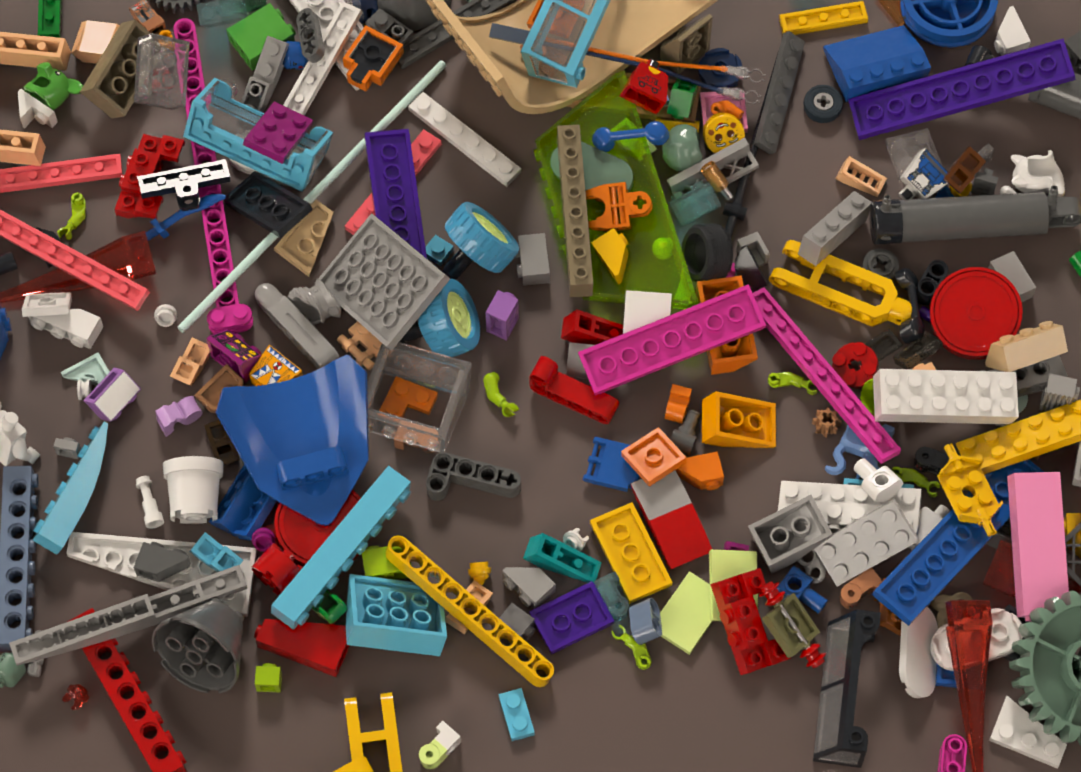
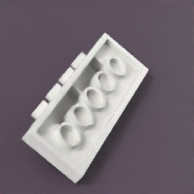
[778,481,922,536]

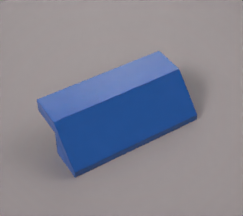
[209,464,277,540]

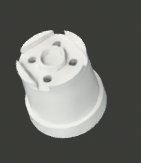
[163,456,224,524]

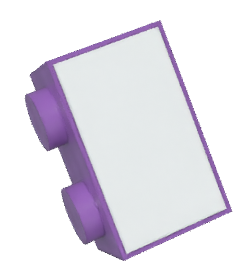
[83,368,141,422]

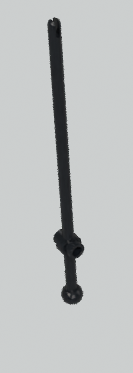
[722,47,780,238]

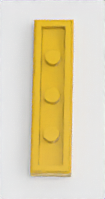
[779,1,868,35]

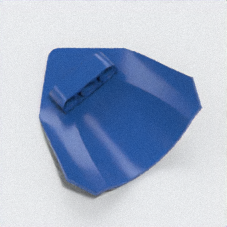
[216,355,369,526]

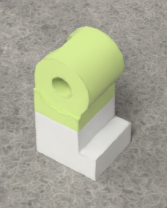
[419,721,461,769]

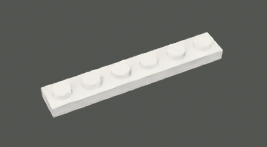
[283,1,363,116]
[408,92,521,187]

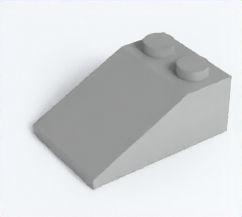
[748,495,833,574]

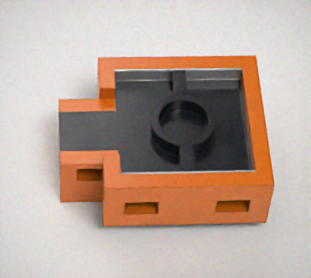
[343,25,404,92]

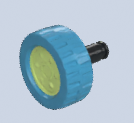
[442,202,519,280]
[399,279,480,358]

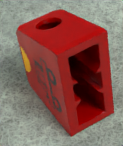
[619,60,668,115]

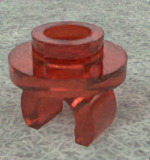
[62,684,89,710]

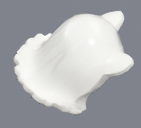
[1011,150,1065,197]

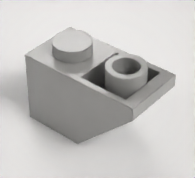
[502,567,556,609]

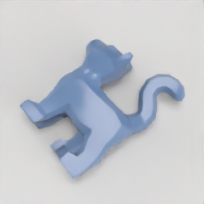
[825,424,895,479]

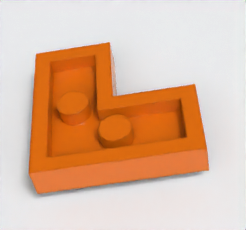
[377,376,438,426]

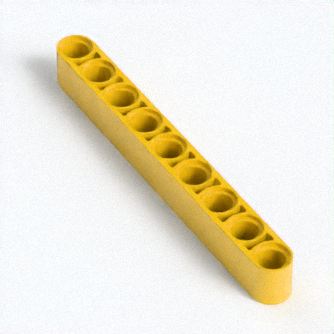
[385,535,554,687]

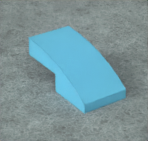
[189,532,243,572]

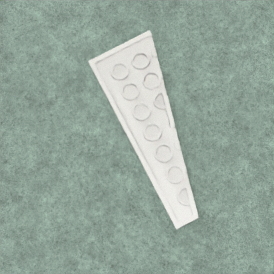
[66,532,257,617]

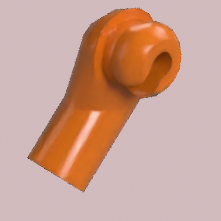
[711,100,744,120]

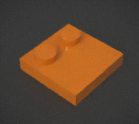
[621,427,687,487]

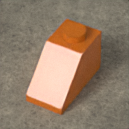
[675,451,724,490]

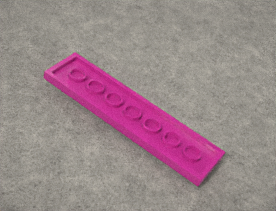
[578,284,766,395]

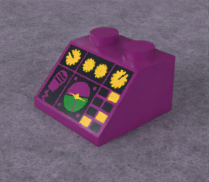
[206,329,262,384]

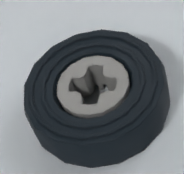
[803,85,843,123]

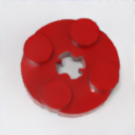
[832,342,879,389]

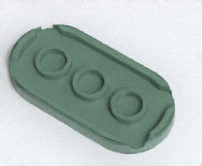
[550,142,634,199]

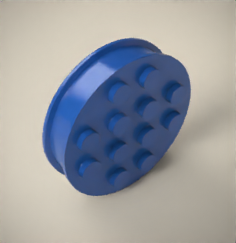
[900,0,998,47]

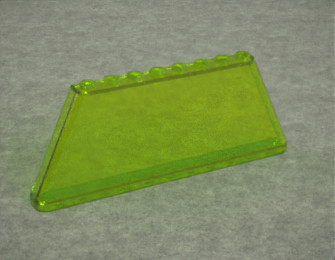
[533,70,699,309]

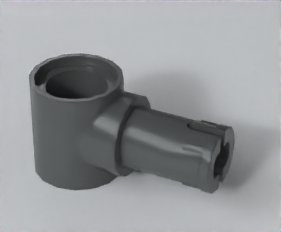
[670,410,700,456]

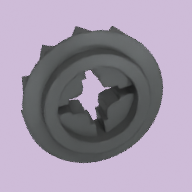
[862,249,899,279]

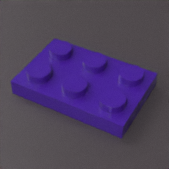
[529,581,614,655]

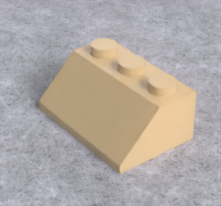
[985,321,1068,372]

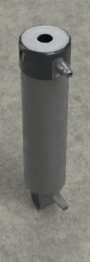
[870,185,1081,245]

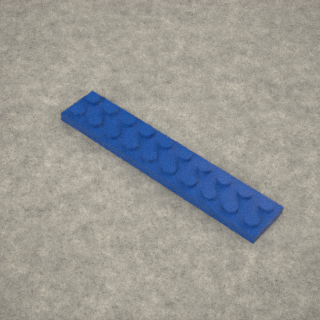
[872,459,1044,626]

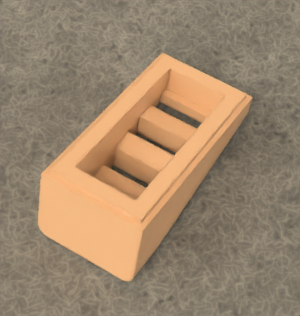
[835,156,887,197]

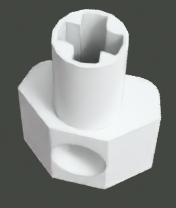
[854,458,904,502]

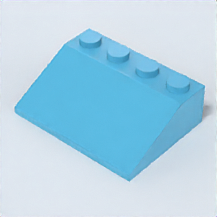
[346,574,447,656]

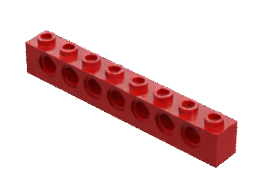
[67,608,187,772]

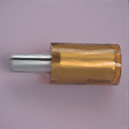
[700,161,733,200]

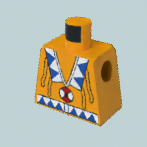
[249,345,303,386]

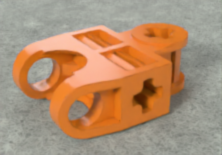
[585,182,653,232]

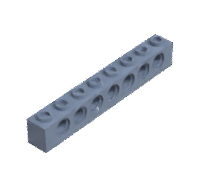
[0,466,39,652]

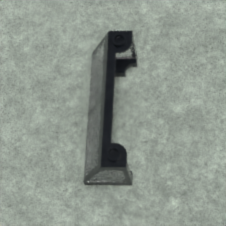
[813,609,881,768]

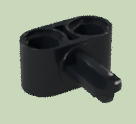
[916,260,948,305]

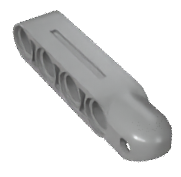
[255,283,339,369]

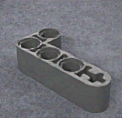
[426,452,521,501]

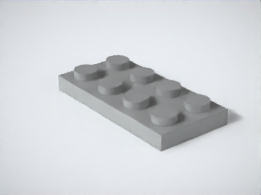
[814,499,919,586]

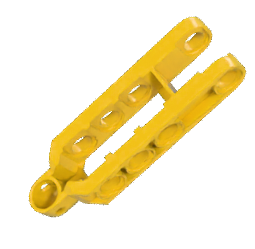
[769,240,912,327]
[344,692,403,772]

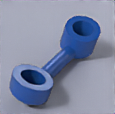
[592,121,669,152]

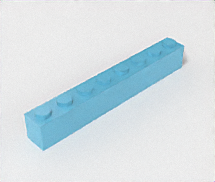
[271,465,411,630]

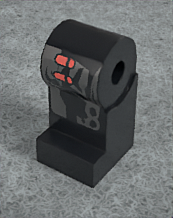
[914,446,949,476]

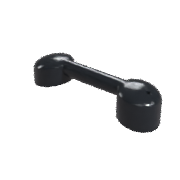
[895,268,925,344]

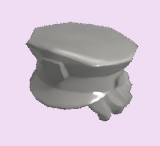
[287,279,341,325]

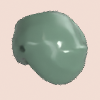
[662,124,703,172]

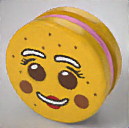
[703,113,745,153]

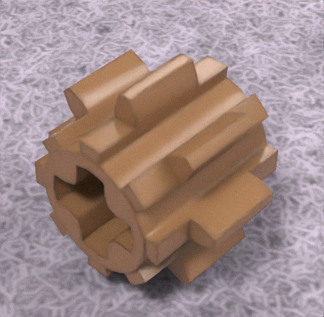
[812,407,842,438]

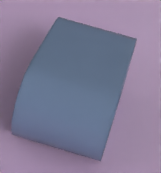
[629,598,662,645]

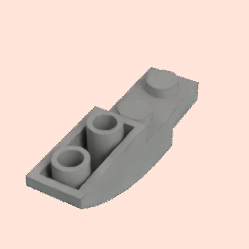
[235,36,289,121]

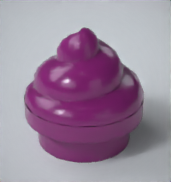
[252,528,275,551]

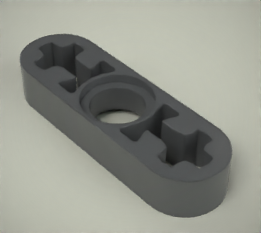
[296,8,325,63]

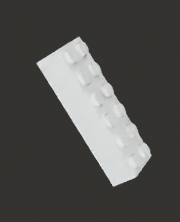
[873,369,1019,424]

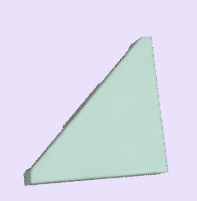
[61,353,110,386]

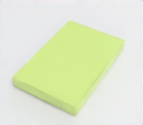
[709,549,758,622]
[660,571,713,655]

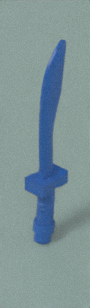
[127,194,226,250]

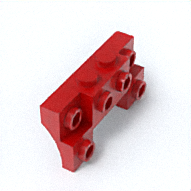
[114,134,185,219]
[710,568,791,675]

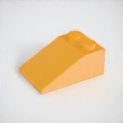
[702,391,776,448]

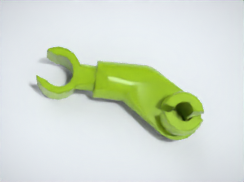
[612,625,652,670]

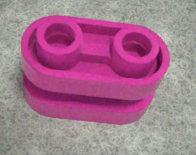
[937,734,967,772]

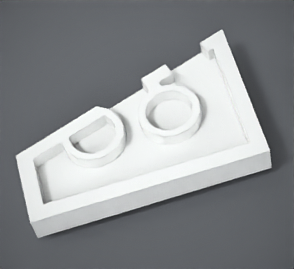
[989,696,1067,769]

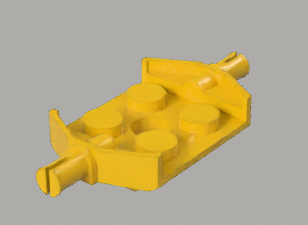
[937,443,1003,537]

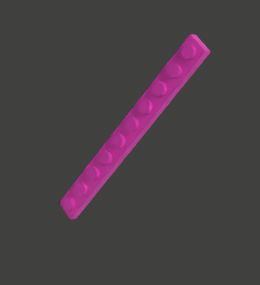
[753,287,901,464]

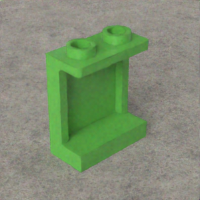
[226,3,296,71]

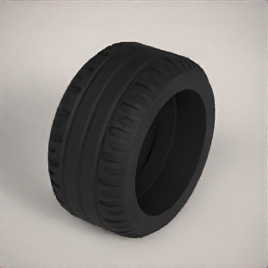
[681,223,733,283]

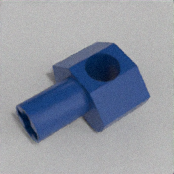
[777,566,828,614]

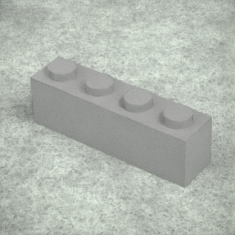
[798,191,871,266]

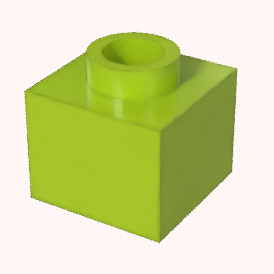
[255,663,282,693]

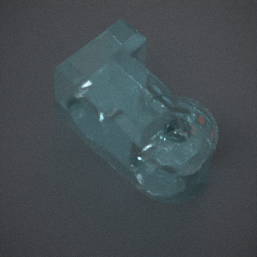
[594,571,629,621]

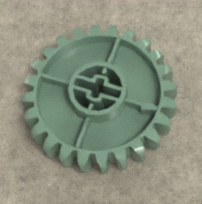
[1009,590,1081,745]

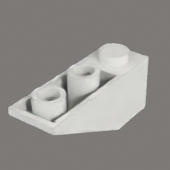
[28,309,103,349]

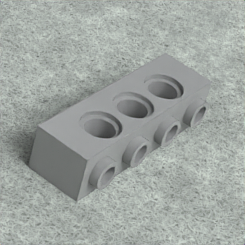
[980,355,1068,397]

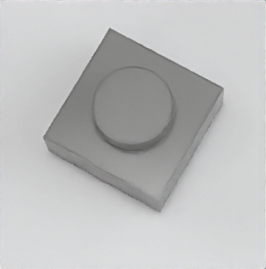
[53,437,81,459]

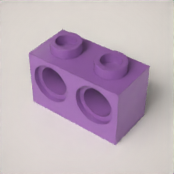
[485,290,519,341]

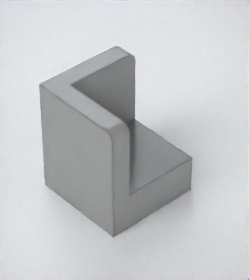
[736,231,770,267]

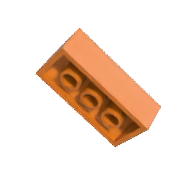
[696,275,758,375]

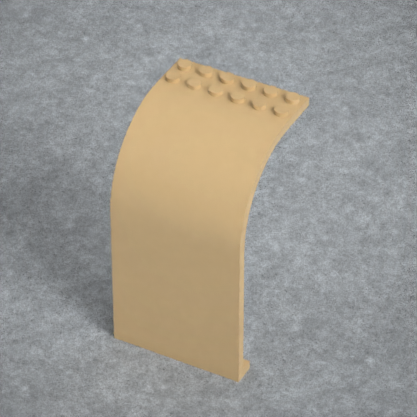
[425,0,718,114]

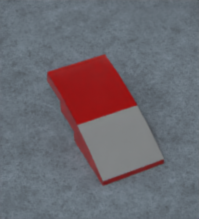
[630,470,712,570]

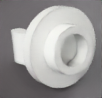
[563,528,589,551]

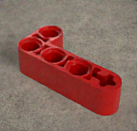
[529,356,620,424]

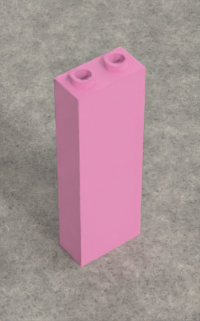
[1007,472,1069,622]

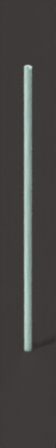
[177,60,446,333]

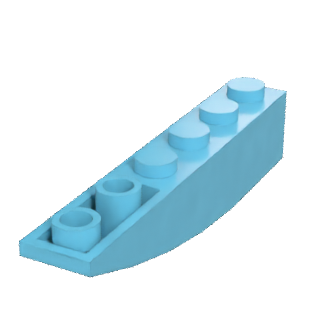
[33,421,108,555]

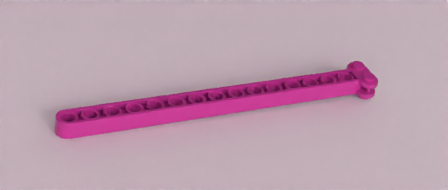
[174,18,254,334]

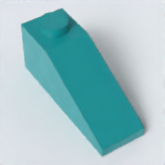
[523,533,602,584]

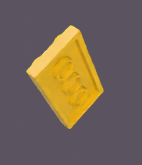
[590,502,673,604]

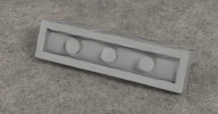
[667,138,759,210]

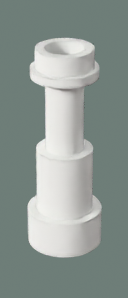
[136,476,164,529]

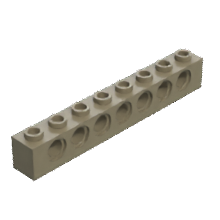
[557,125,593,297]

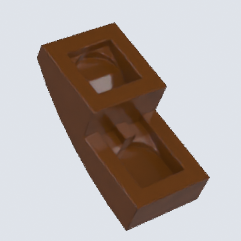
[943,147,986,194]

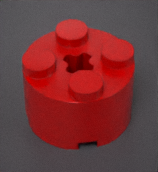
[251,543,303,596]

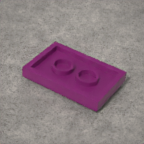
[243,101,313,164]

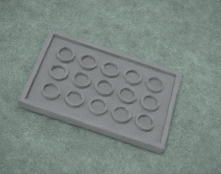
[318,213,450,351]

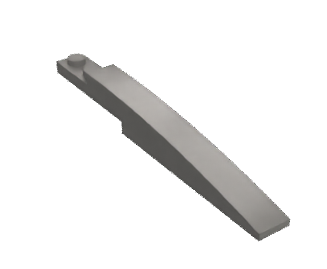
[9,565,248,666]

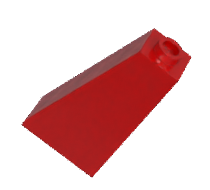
[254,619,350,677]

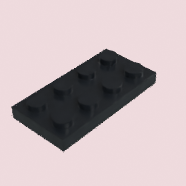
[224,171,313,238]

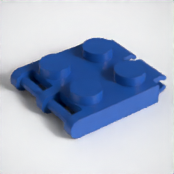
[582,437,640,492]

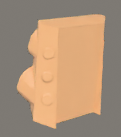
[71,20,120,64]

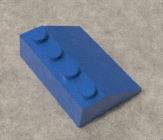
[823,25,931,102]

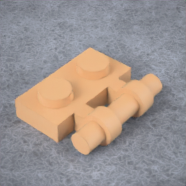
[337,321,397,370]

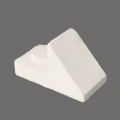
[18,89,58,128]

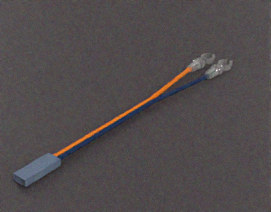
[489,23,766,104]

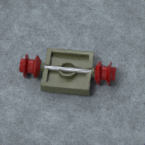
[759,581,826,668]

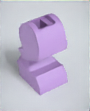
[155,396,203,437]

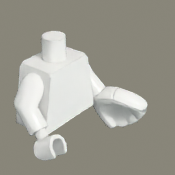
[0,401,40,466]

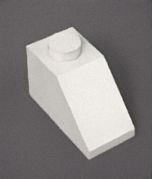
[994,6,1031,56]

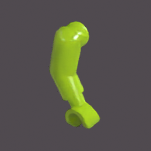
[57,192,86,240]
[483,372,519,417]
[768,372,818,395]
[892,466,940,497]

